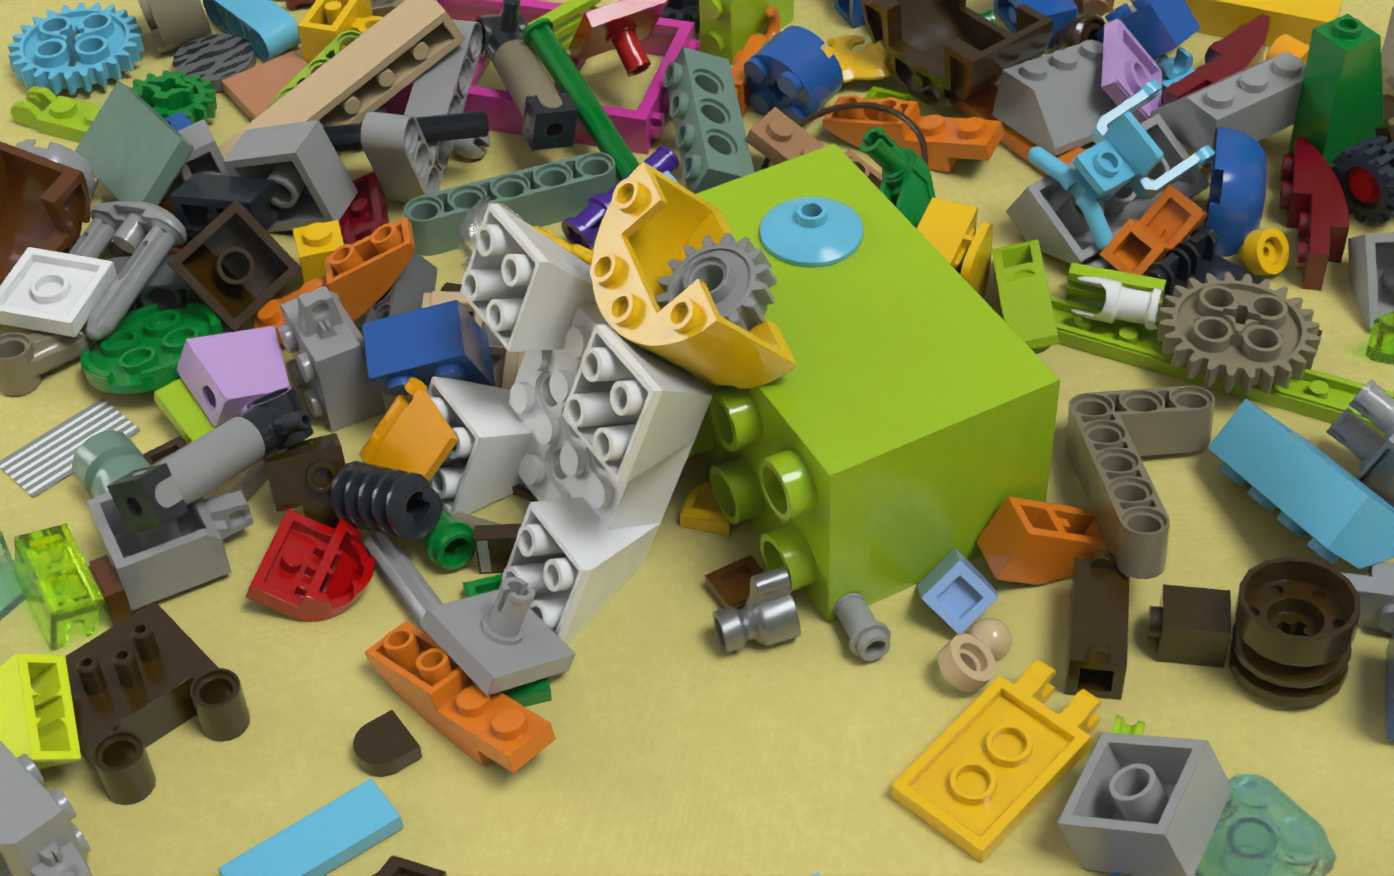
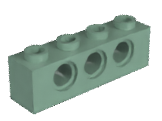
[663,47,754,194]

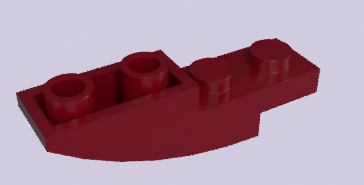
[1161,14,1270,106]
[1279,136,1349,291]

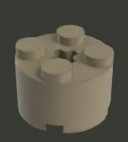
[138,0,212,54]

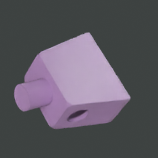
[177,326,290,427]

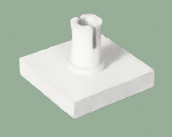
[0,247,117,337]

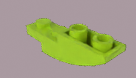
[992,239,1060,354]

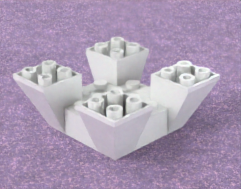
[427,203,712,644]

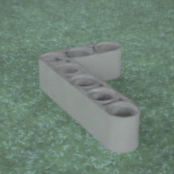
[361,20,483,202]

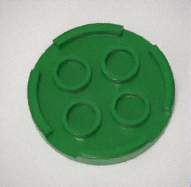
[80,302,224,394]

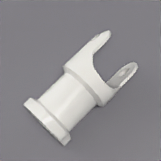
[1070,276,1162,332]

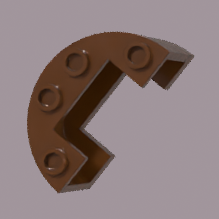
[0,141,90,285]

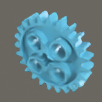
[8,3,145,95]

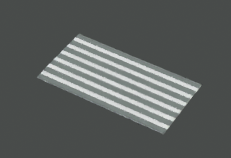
[0,398,140,498]

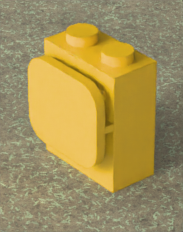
[917,197,993,298]

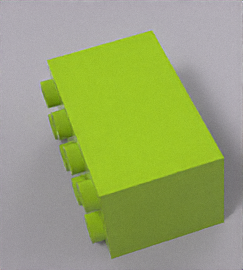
[687,143,1060,623]

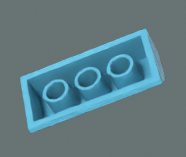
[1208,399,1394,569]

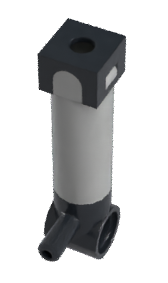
[107,386,314,534]

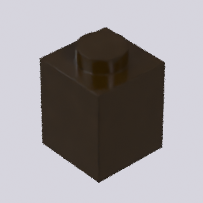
[1147,584,1231,668]

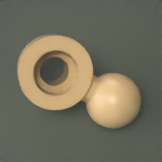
[938,618,1012,693]

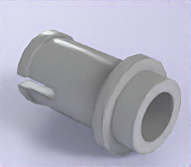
[833,593,891,661]

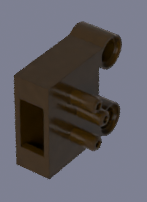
[65,601,250,805]

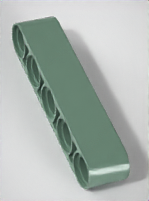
[404,152,617,256]

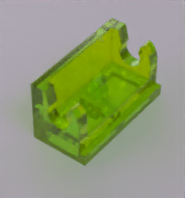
[14,523,104,651]

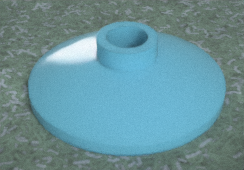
[760,196,863,268]

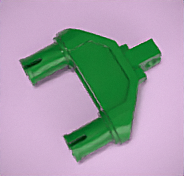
[859,127,936,229]

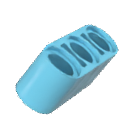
[203,0,301,61]

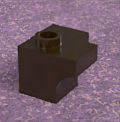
[264,433,346,525]

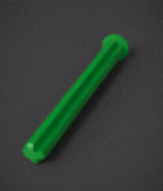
[521,18,640,181]

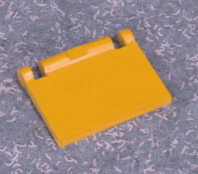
[358,377,458,482]

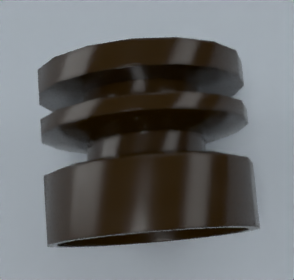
[1229,556,1361,708]

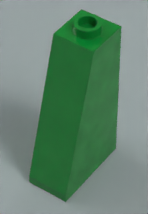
[1288,14,1384,168]

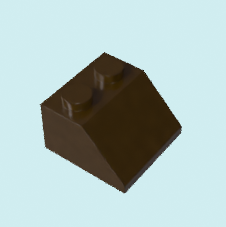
[166,199,302,332]

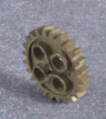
[1156,272,1321,395]

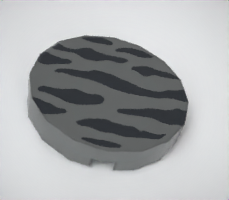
[172,33,256,93]

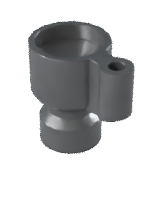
[713,567,801,653]

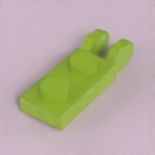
[10,86,102,143]

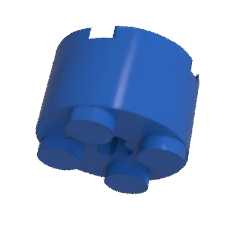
[744,26,843,123]

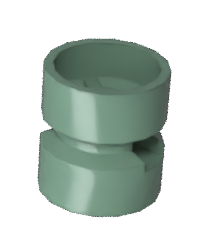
[72,430,152,497]

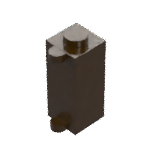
[1065,550,1130,700]

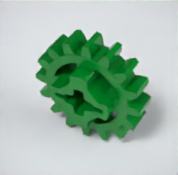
[130,70,217,125]

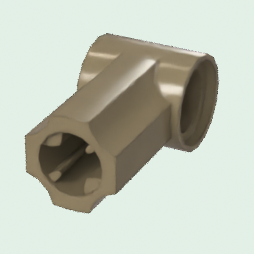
[0,329,90,396]

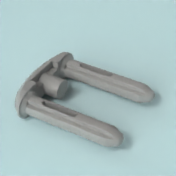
[68,201,187,341]

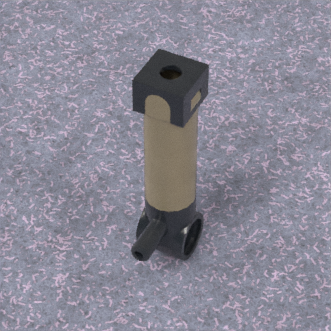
[475,0,578,151]

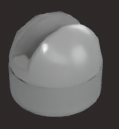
[453,135,490,160]

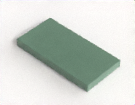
[75,81,194,206]

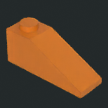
[976,496,1110,585]

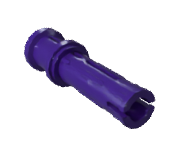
[561,146,680,250]

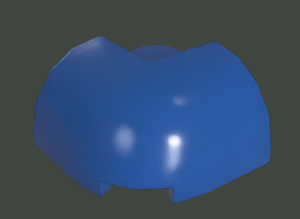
[1203,127,1267,257]

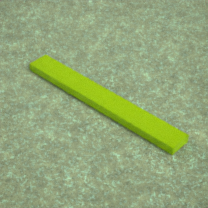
[1050,295,1394,437]

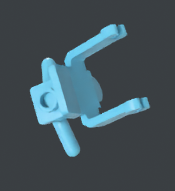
[1028,79,1216,251]

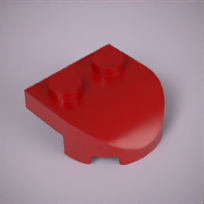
[245,509,375,622]

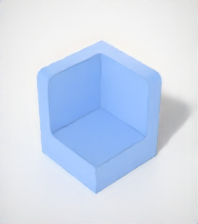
[917,547,999,634]

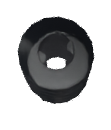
[330,461,443,540]

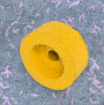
[1239,228,1289,276]

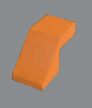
[1099,184,1208,276]

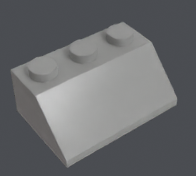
[992,40,1117,156]
[1150,52,1306,164]

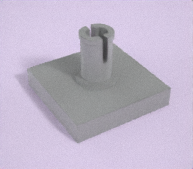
[420,577,576,696]

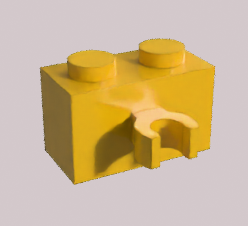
[298,0,383,64]

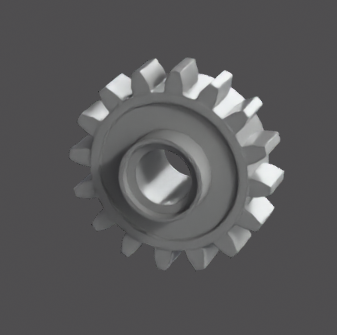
[655,233,777,331]

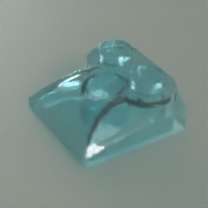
[1194,774,1337,876]

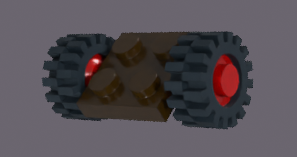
[1332,117,1394,226]

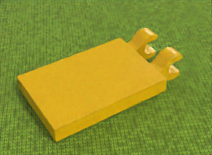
[891,659,1102,863]

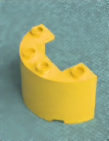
[590,161,797,389]

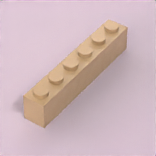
[219,0,466,157]

